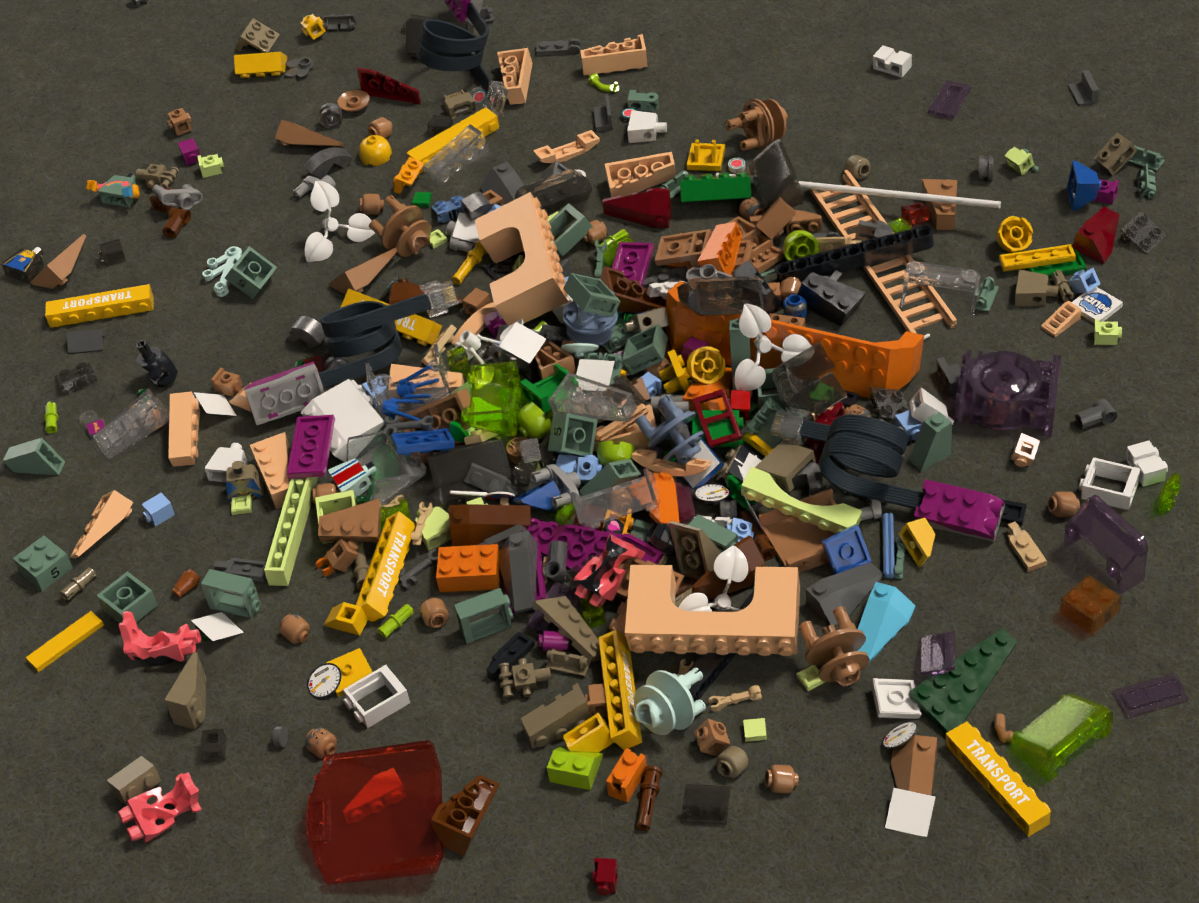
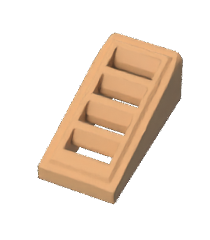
[1041,301,1081,337]

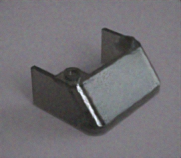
[772,342,848,414]

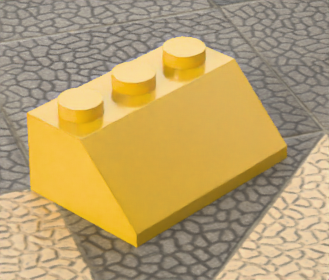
[234,52,287,78]

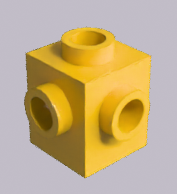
[300,14,326,40]

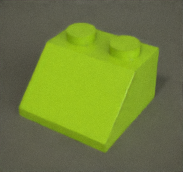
[547,746,603,790]

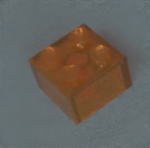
[1060,575,1122,636]

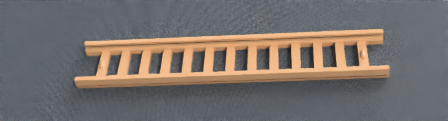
[808,169,957,334]

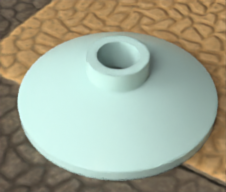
[561,343,599,358]

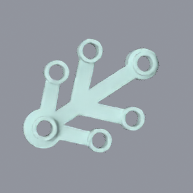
[202,246,242,297]

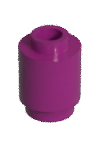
[538,631,568,652]

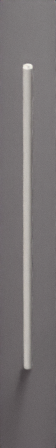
[716,173,1001,209]

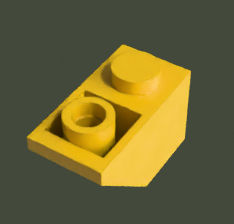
[324,602,368,636]

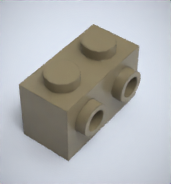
[1093,132,1137,176]
[106,756,161,806]

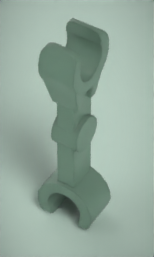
[595,239,607,279]
[894,537,907,579]

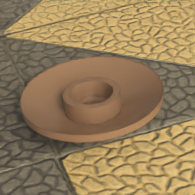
[338,90,370,112]

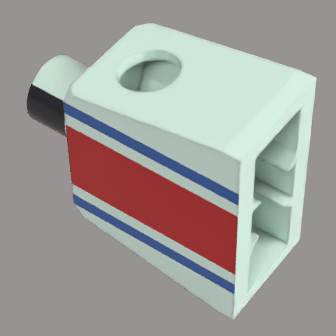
[328,458,377,498]

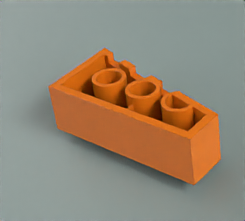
[698,222,742,277]

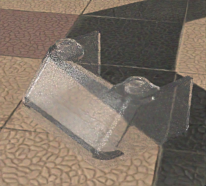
[900,261,980,317]
[365,344,452,420]
[570,469,661,530]

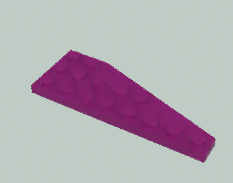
[526,518,664,602]

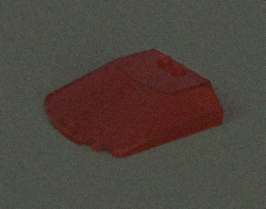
[306,740,444,885]

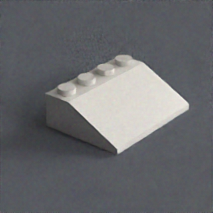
[300,379,385,462]

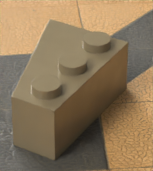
[521,683,590,749]

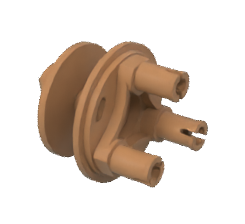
[725,99,788,151]
[369,195,432,257]
[799,606,870,686]

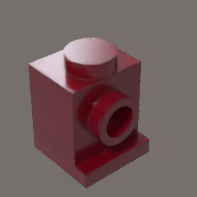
[593,858,619,895]

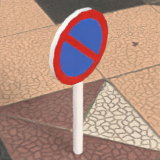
[450,491,515,501]

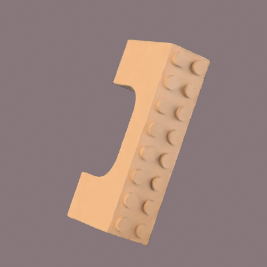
[475,192,569,325]
[625,565,800,656]

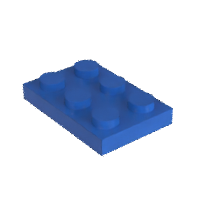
[391,428,455,455]

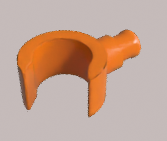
[316,551,334,576]

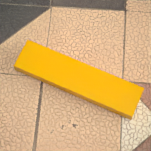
[999,244,1076,272]
[25,611,104,673]

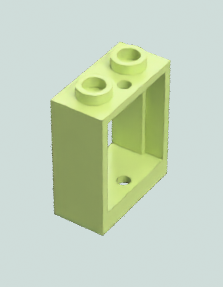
[315,490,357,544]

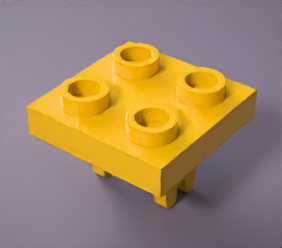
[687,140,725,171]
[658,349,693,394]

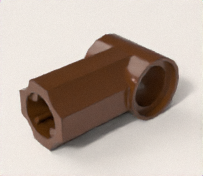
[162,208,191,238]

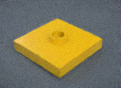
[324,648,372,697]

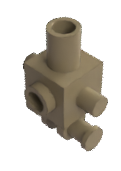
[136,164,179,189]
[499,658,551,698]

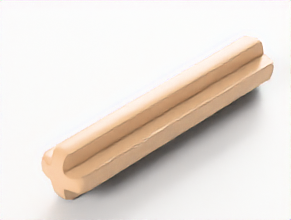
[596,404,648,442]

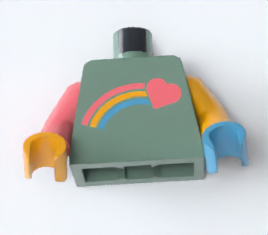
[86,173,140,208]

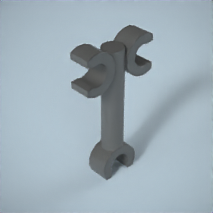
[383,415,434,440]
[398,549,438,591]

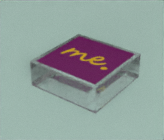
[85,418,109,440]

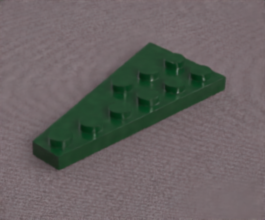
[908,627,1017,735]

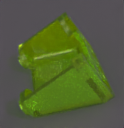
[461,361,522,437]
[1011,693,1113,782]

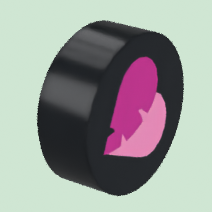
[603,518,624,534]

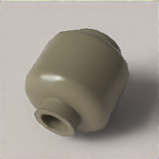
[845,155,870,179]
[716,746,749,778]

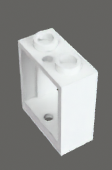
[1079,457,1141,510]
[343,665,410,728]

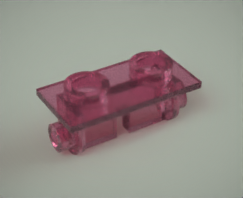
[675,483,696,523]

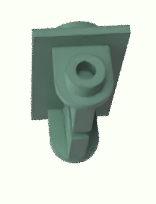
[1127,145,1165,171]
[1136,164,1157,199]
[661,171,689,199]
[971,277,999,312]

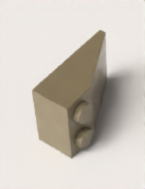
[669,521,721,580]
[164,652,206,730]

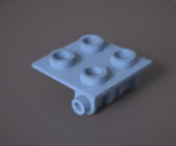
[431,196,464,223]

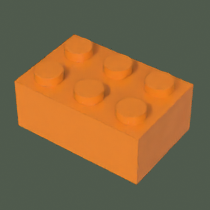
[436,544,500,592]

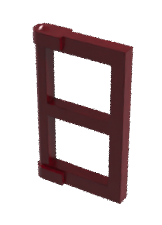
[692,389,743,448]

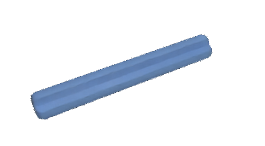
[883,513,894,579]

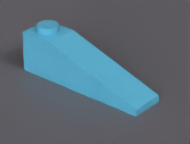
[858,582,915,662]

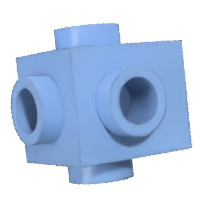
[574,455,603,484]
[725,518,754,542]

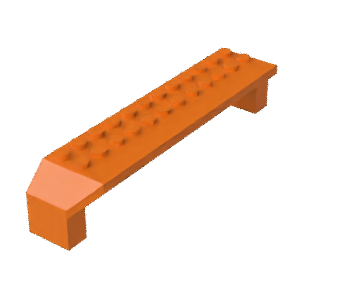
[665,281,924,402]

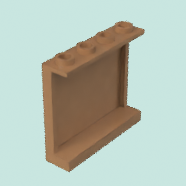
[759,488,837,573]

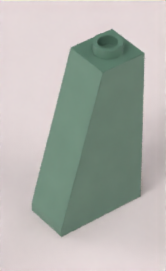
[729,319,752,397]

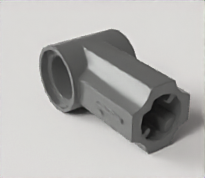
[1075,399,1118,429]
[544,541,568,584]

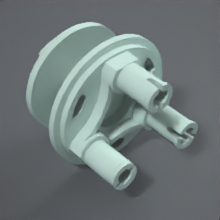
[634,667,706,735]

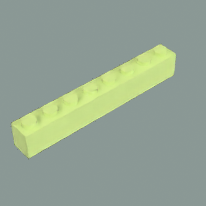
[264,477,319,586]

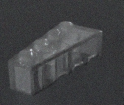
[422,124,493,186]
[548,372,637,422]
[93,388,169,460]

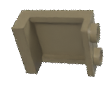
[755,441,816,493]

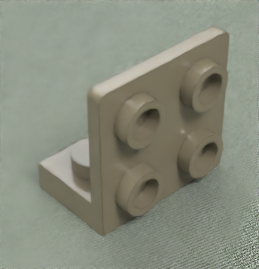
[235,18,280,53]

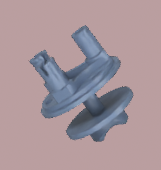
[562,291,618,346]
[635,394,704,465]

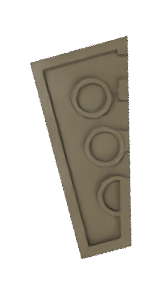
[531,596,601,662]

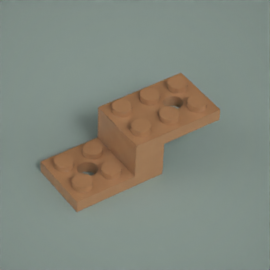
[654,229,753,271]

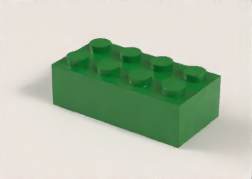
[680,172,751,202]

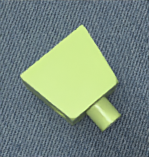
[415,507,451,551]

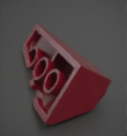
[357,68,421,104]
[602,188,672,228]
[1072,206,1120,264]

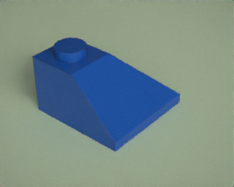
[1066,161,1101,211]
[510,481,561,513]

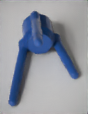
[397,365,439,399]
[381,397,425,421]

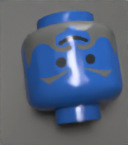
[783,294,807,318]

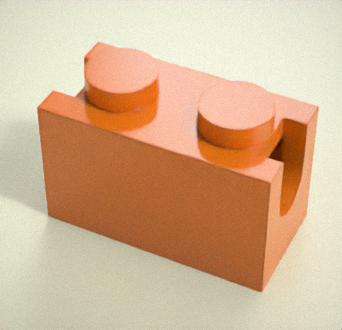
[606,748,647,803]

